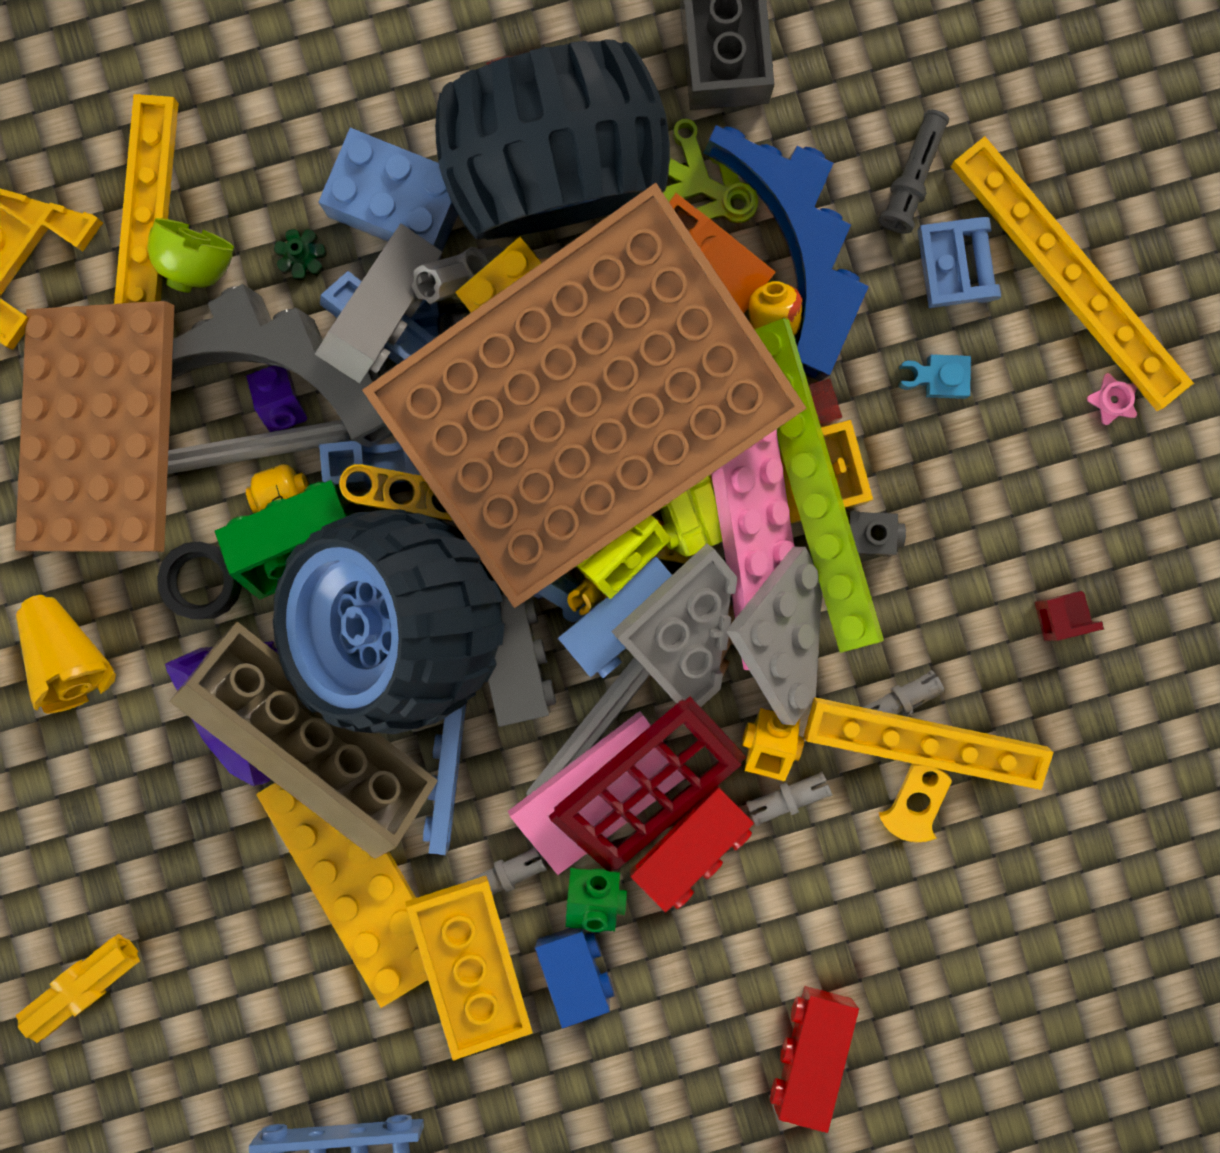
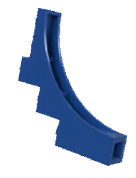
[703,125,869,382]

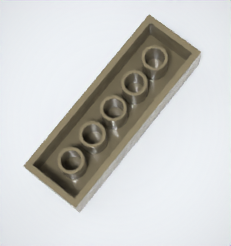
[169,622,438,859]

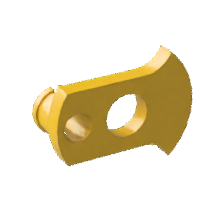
[878,764,952,842]

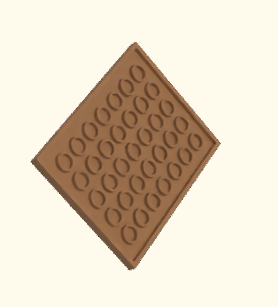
[362,183,807,608]

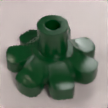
[274,229,327,280]

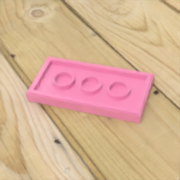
[508,711,685,875]

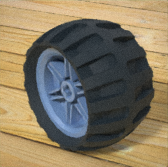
[435,39,670,240]

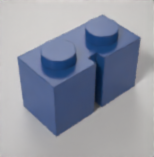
[535,928,615,1029]

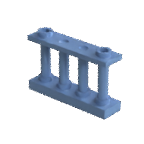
[249,1115,424,1153]

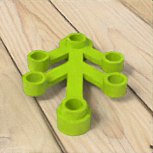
[663,119,758,223]

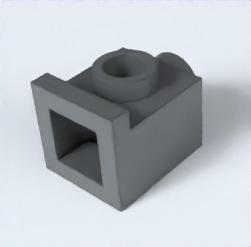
[846,511,906,557]

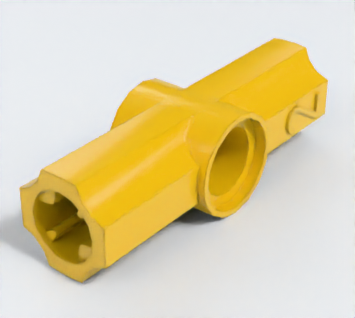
[15,934,140,1043]

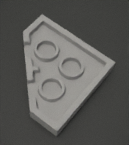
[611,544,738,707]
[726,547,822,726]

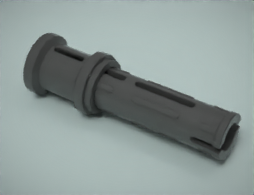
[878,109,949,234]

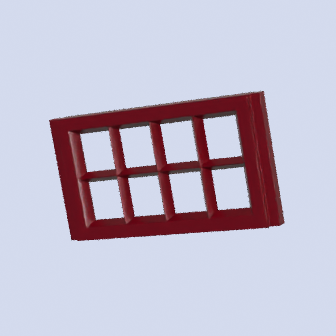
[549,696,747,872]

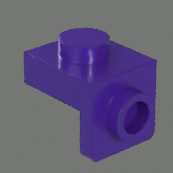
[246,365,307,432]

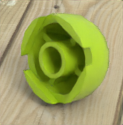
[147,218,234,293]

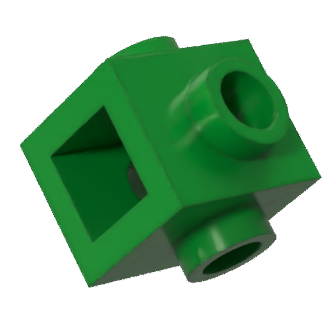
[565,868,627,932]

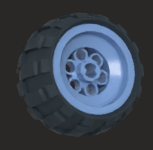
[272,509,505,734]

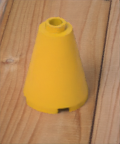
[16,595,116,714]

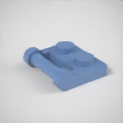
[917,217,1002,308]

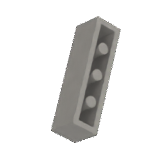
[315,223,442,384]

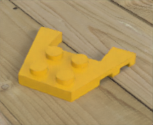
[0,188,103,350]

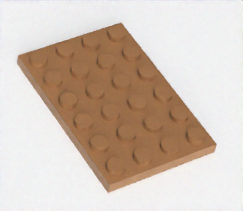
[15,301,174,552]

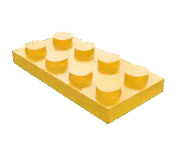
[405,875,533,1061]

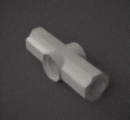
[411,245,504,304]

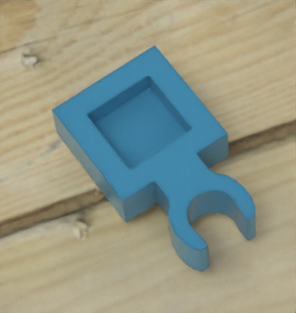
[898,354,971,399]

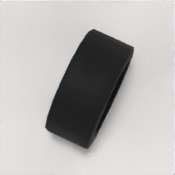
[157,541,242,620]

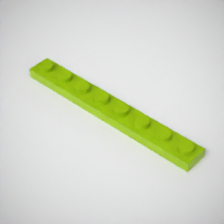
[754,318,884,653]

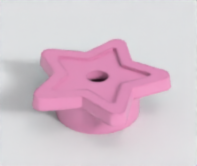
[1087,373,1137,425]

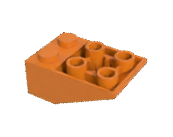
[669,193,776,314]

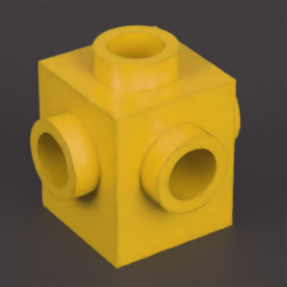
[742,708,804,781]

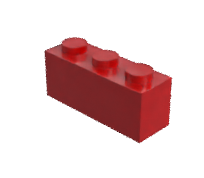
[630,786,754,913]
[770,986,859,1133]

